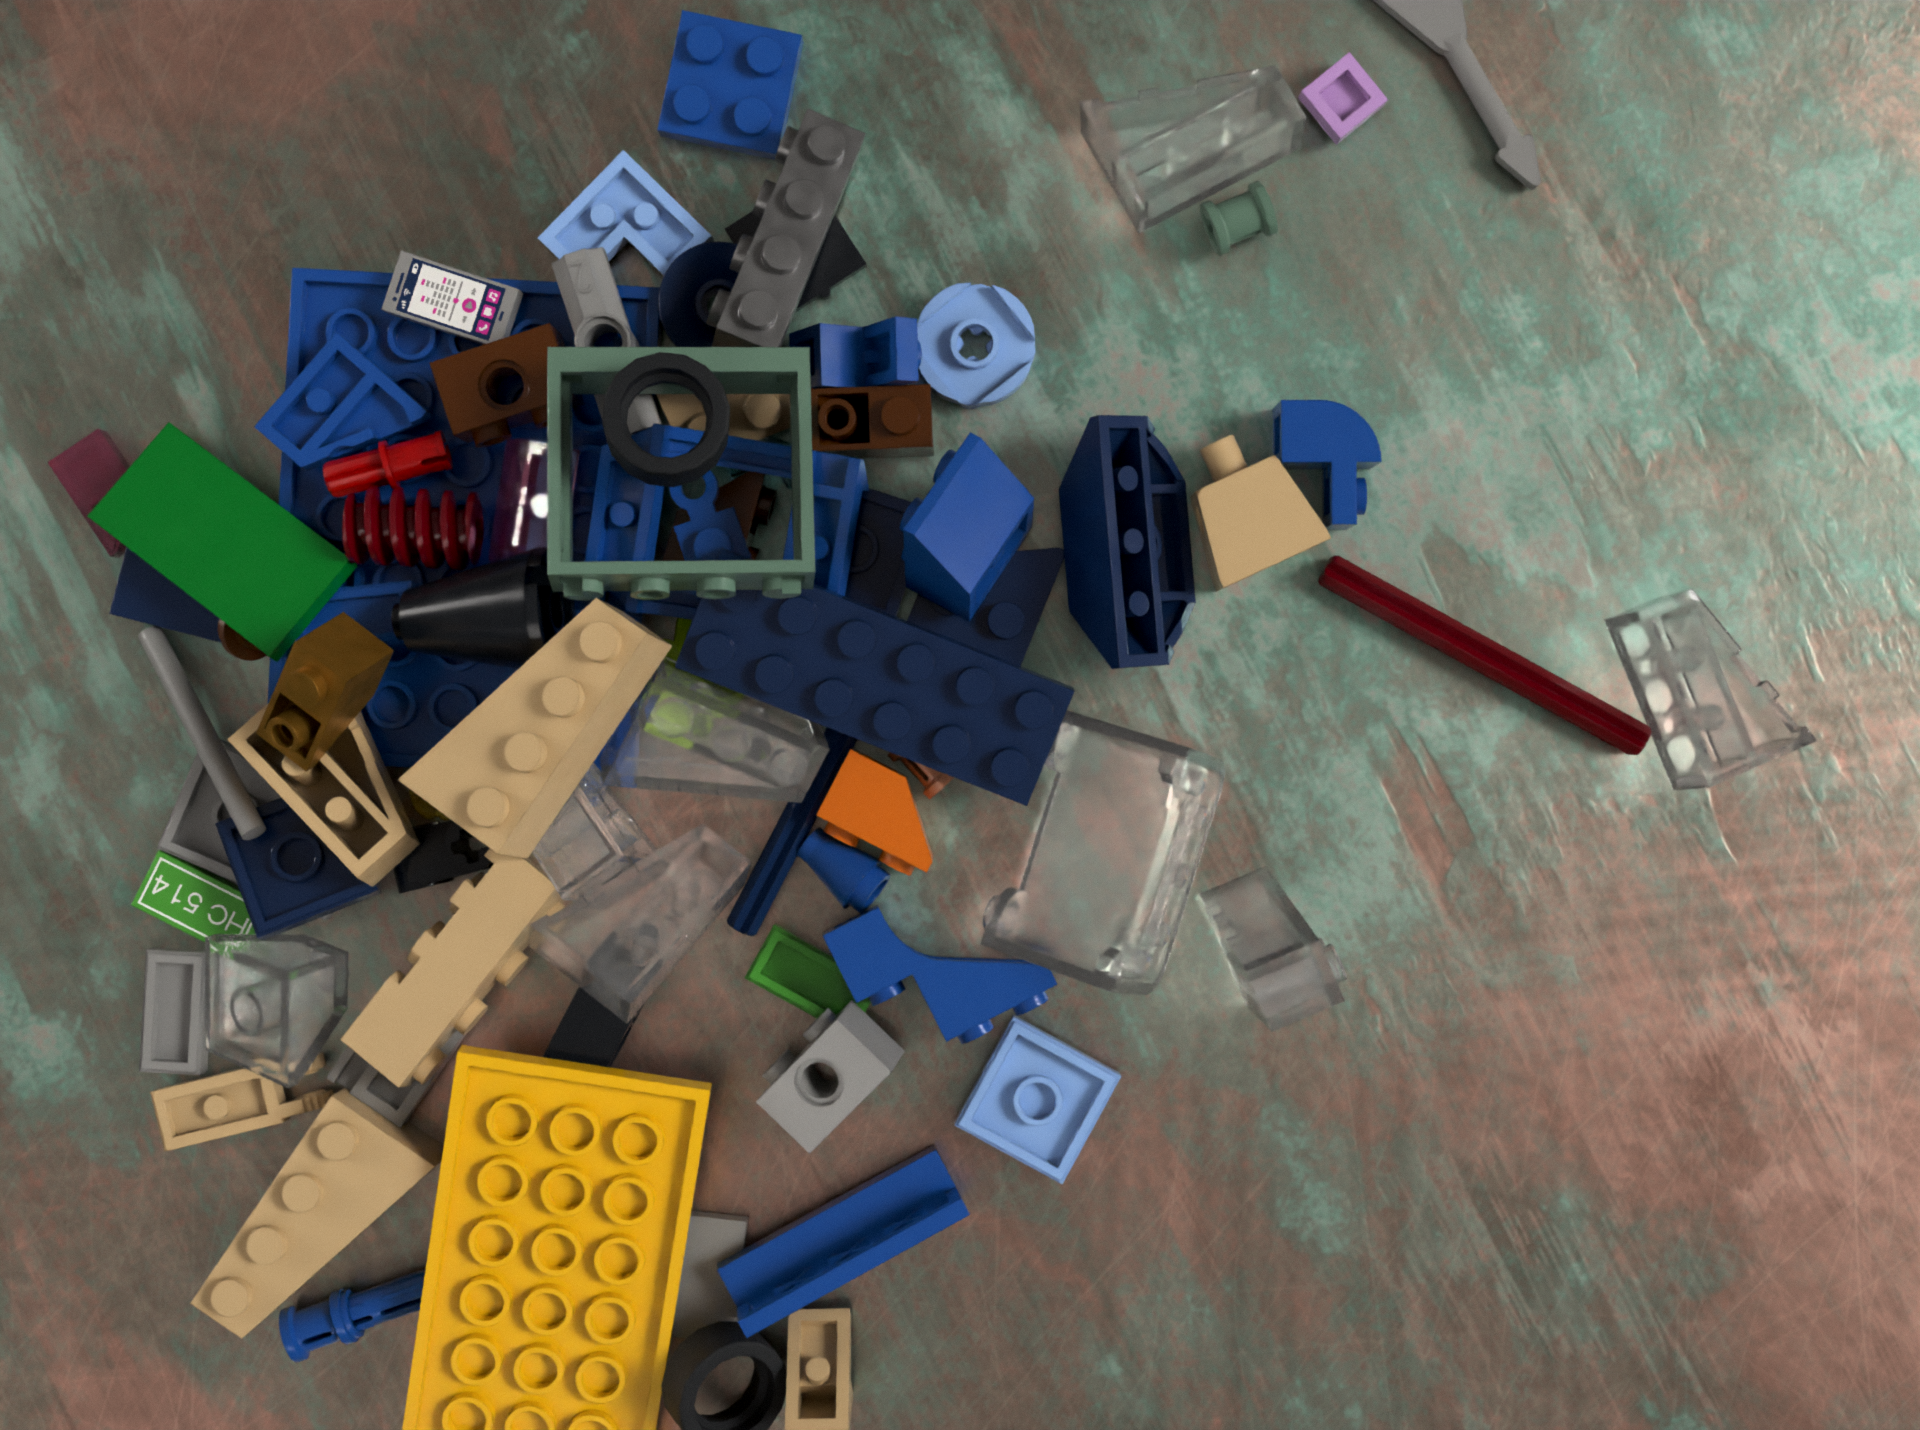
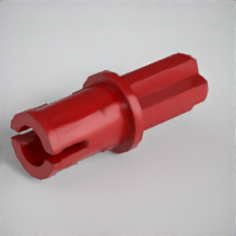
[323,430,453,498]

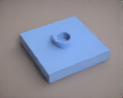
[954,1015,1121,1185]

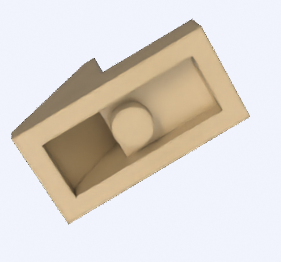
[785,1308,853,1430]

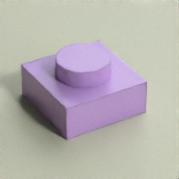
[1298,52,1388,145]

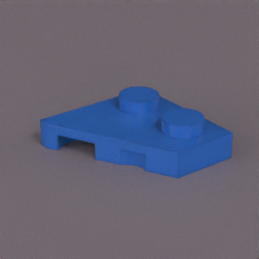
[254,332,433,471]

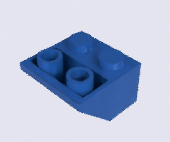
[900,432,1034,622]

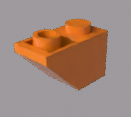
[816,748,933,876]

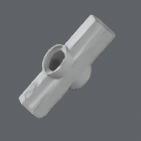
[551,247,661,435]

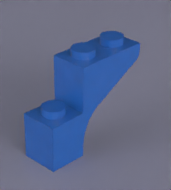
[822,905,1057,1044]

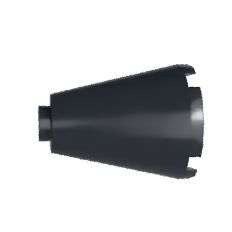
[391,547,576,669]

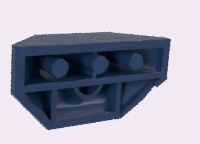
[1059,415,1196,669]

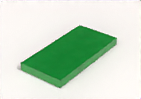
[87,422,358,662]

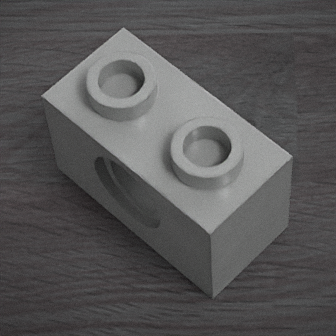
[756,1000,905,1154]

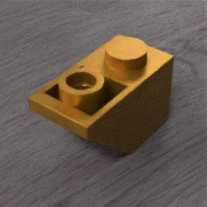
[256,612,394,772]

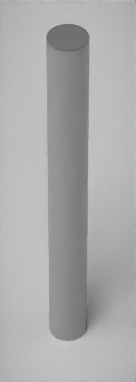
[138,626,266,840]

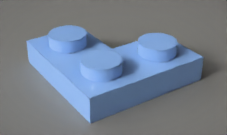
[538,150,714,276]

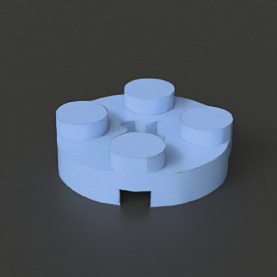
[917,282,1036,409]

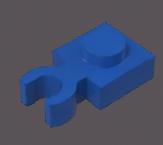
[669,470,752,561]

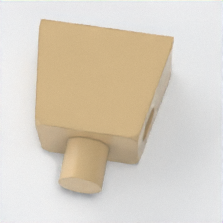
[1190,435,1331,592]

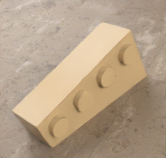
[398,598,672,859]
[190,1088,443,1339]

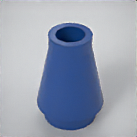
[797,827,891,914]

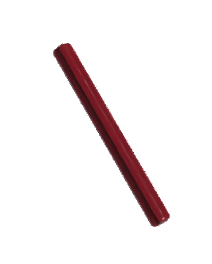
[1318,556,1651,755]

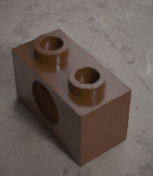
[430,323,585,448]

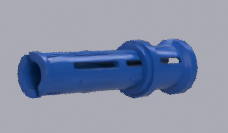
[279,1269,425,1363]

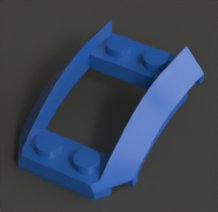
[585,423,869,620]

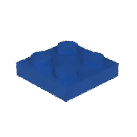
[657,10,804,160]

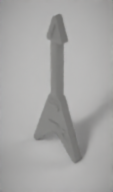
[1373,0,1541,190]

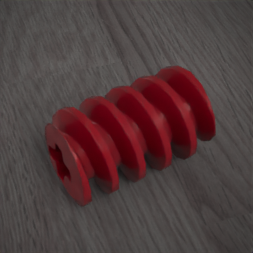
[342,485,484,570]

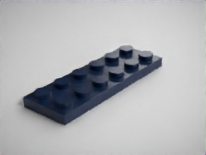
[675,547,1075,806]

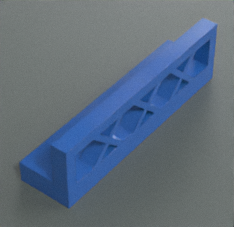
[717,1145,970,1338]

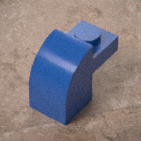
[789,316,922,389]
[1273,400,1382,530]

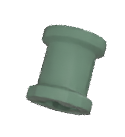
[1199,181,1278,256]

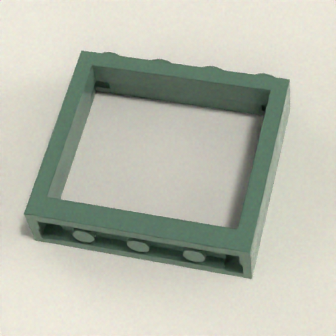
[547,347,815,601]

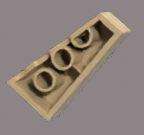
[340,848,571,1088]

